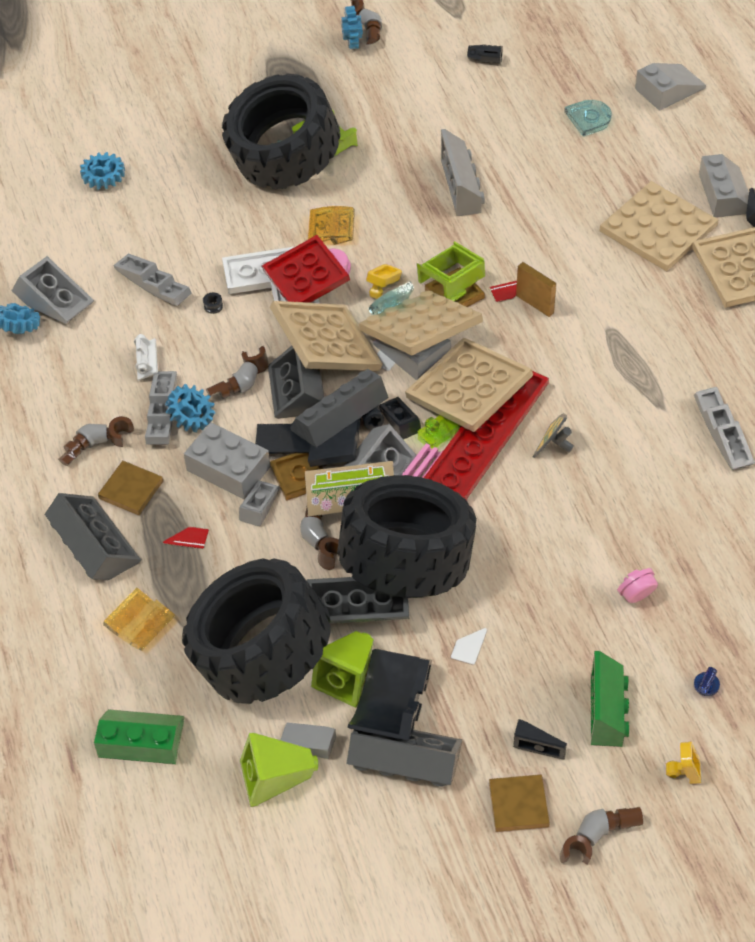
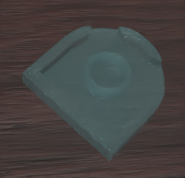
[564,100,612,136]
[369,281,414,315]

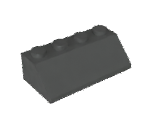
[290,369,389,448]
[44,493,141,580]
[307,577,409,623]
[347,730,463,787]

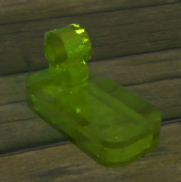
[418,415,461,449]

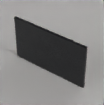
[255,424,311,454]

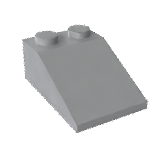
[635,63,706,111]
[11,256,94,324]
[373,339,451,381]

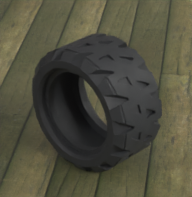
[222,73,340,189]
[337,475,477,598]
[182,558,331,704]

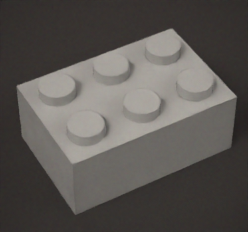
[184,422,270,499]

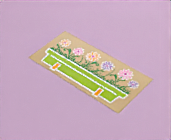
[305,461,394,516]

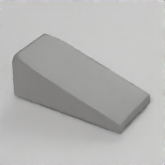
[239,480,280,526]
[280,722,336,759]

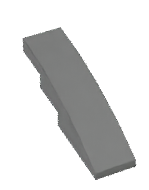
[113,253,192,306]
[145,371,177,444]
[694,387,755,470]

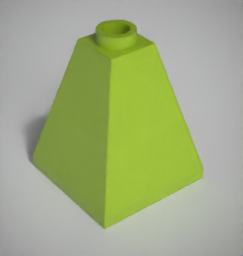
[311,631,374,708]
[240,733,318,807]

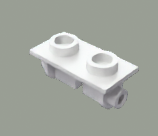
[134,334,158,381]

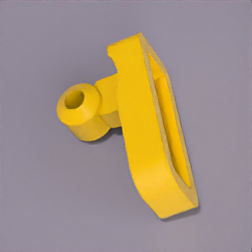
[366,264,402,300]
[666,741,701,784]

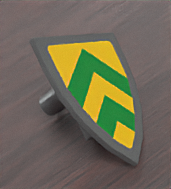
[533,413,574,458]

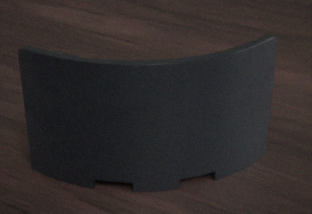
[347,649,432,741]

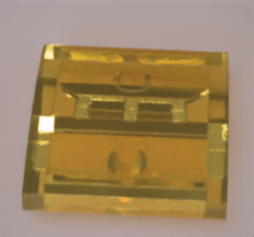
[308,206,355,245]
[103,588,175,651]

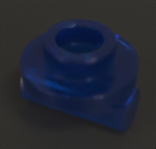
[694,667,720,697]

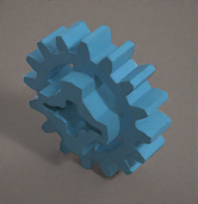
[341,6,363,49]
[80,152,125,190]
[0,303,40,334]
[165,384,215,432]

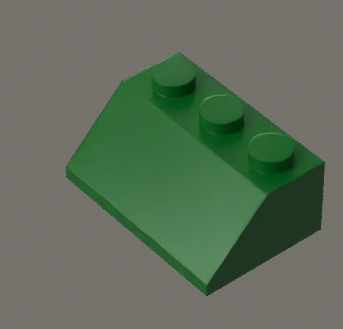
[591,651,629,747]
[94,709,185,765]

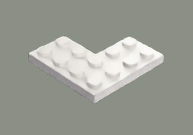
[222,246,319,303]

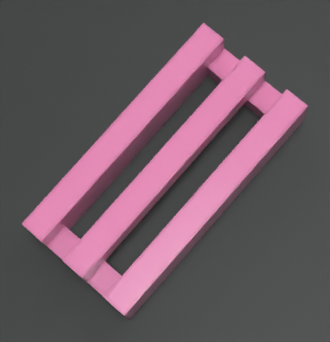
[402,443,443,478]

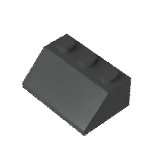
[268,346,324,419]

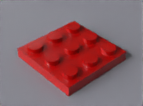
[262,235,350,303]

